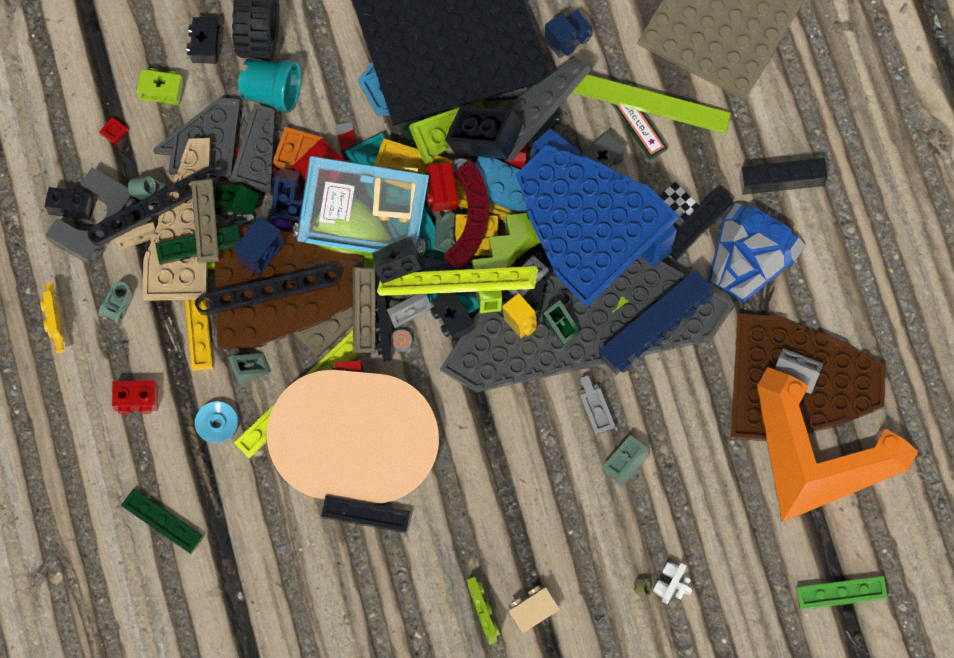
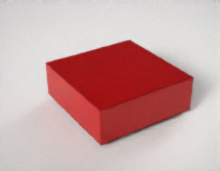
[99,117,129,146]

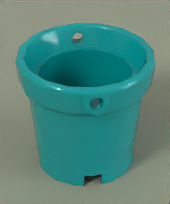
[238,59,301,113]

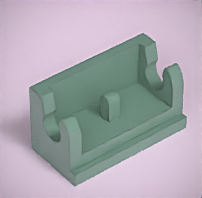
[602,435,649,487]

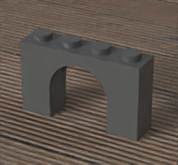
[46,167,136,266]

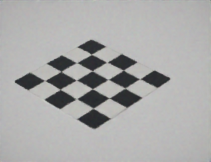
[659,182,700,229]

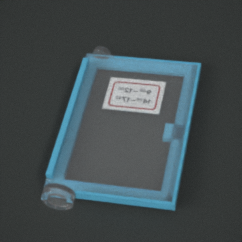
[293,156,429,257]

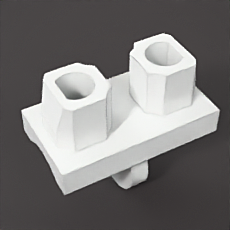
[653,562,692,604]

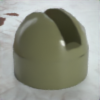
[633,579,651,596]

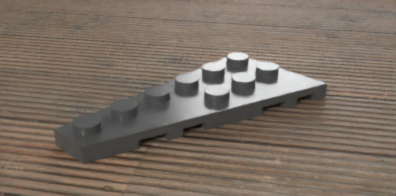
[503,58,591,162]

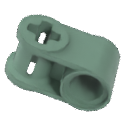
[128,176,167,207]
[98,281,133,324]

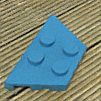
[358,63,390,116]

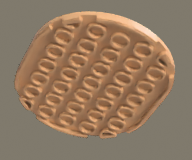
[267,370,439,504]

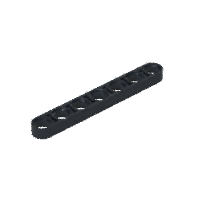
[88,167,221,246]
[195,266,340,315]

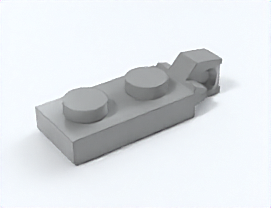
[579,376,616,436]

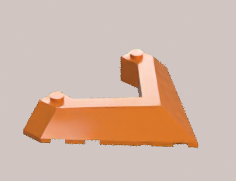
[757,367,918,522]

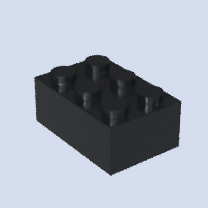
[445,106,523,159]

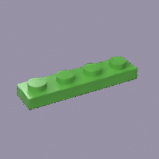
[796,576,888,610]

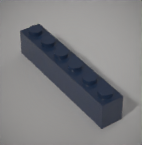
[599,270,713,375]

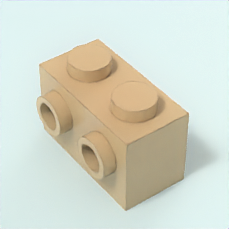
[507,585,560,633]

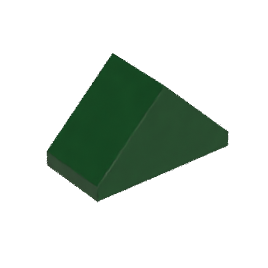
[542,299,580,344]

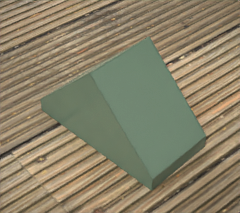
[229,353,270,385]

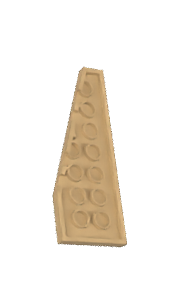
[142,138,211,301]

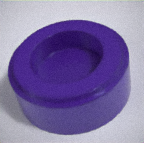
[270,218,291,231]

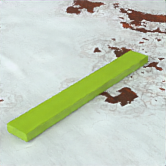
[571,74,731,134]

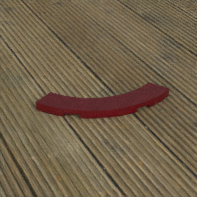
[443,160,489,270]

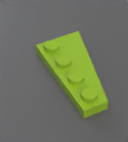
[409,101,484,165]

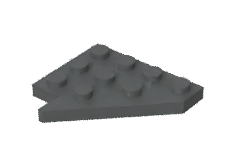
[154,98,241,179]

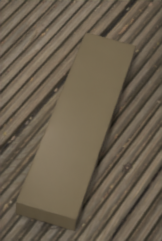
[191,179,219,264]
[353,267,375,353]

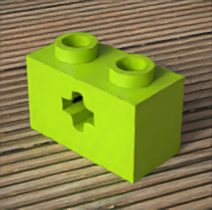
[136,68,184,105]

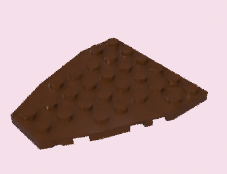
[215,225,363,350]
[730,314,885,442]

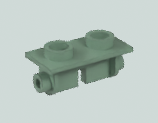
[434,211,456,253]

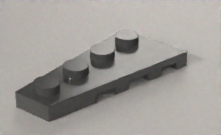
[230,103,274,193]

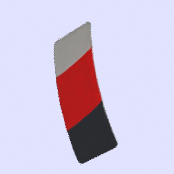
[336,122,357,160]

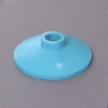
[195,401,238,444]

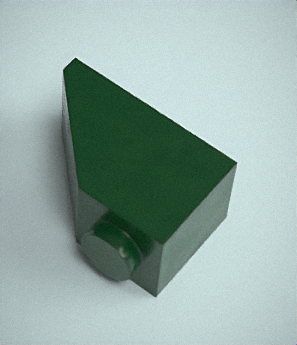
[214,184,259,215]

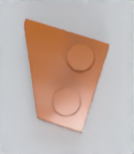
[272,126,323,170]

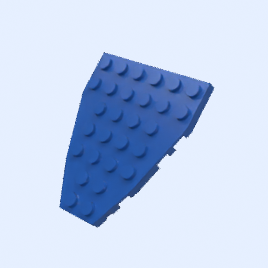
[516,145,680,307]

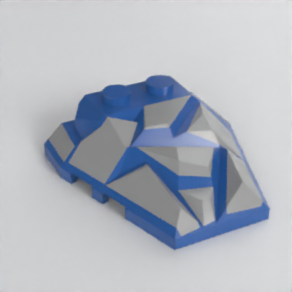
[708,203,806,303]

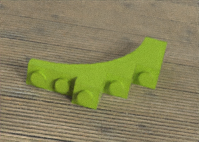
[472,213,541,313]

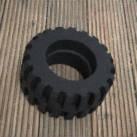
[232,0,280,60]

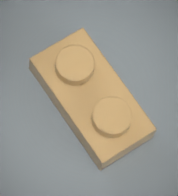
[114,222,156,250]

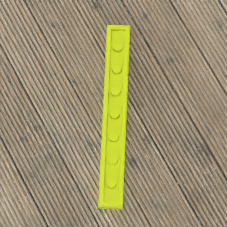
[377,266,538,296]
[234,330,361,459]

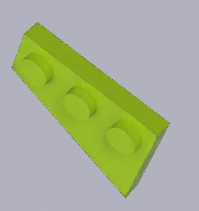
[467,577,500,645]

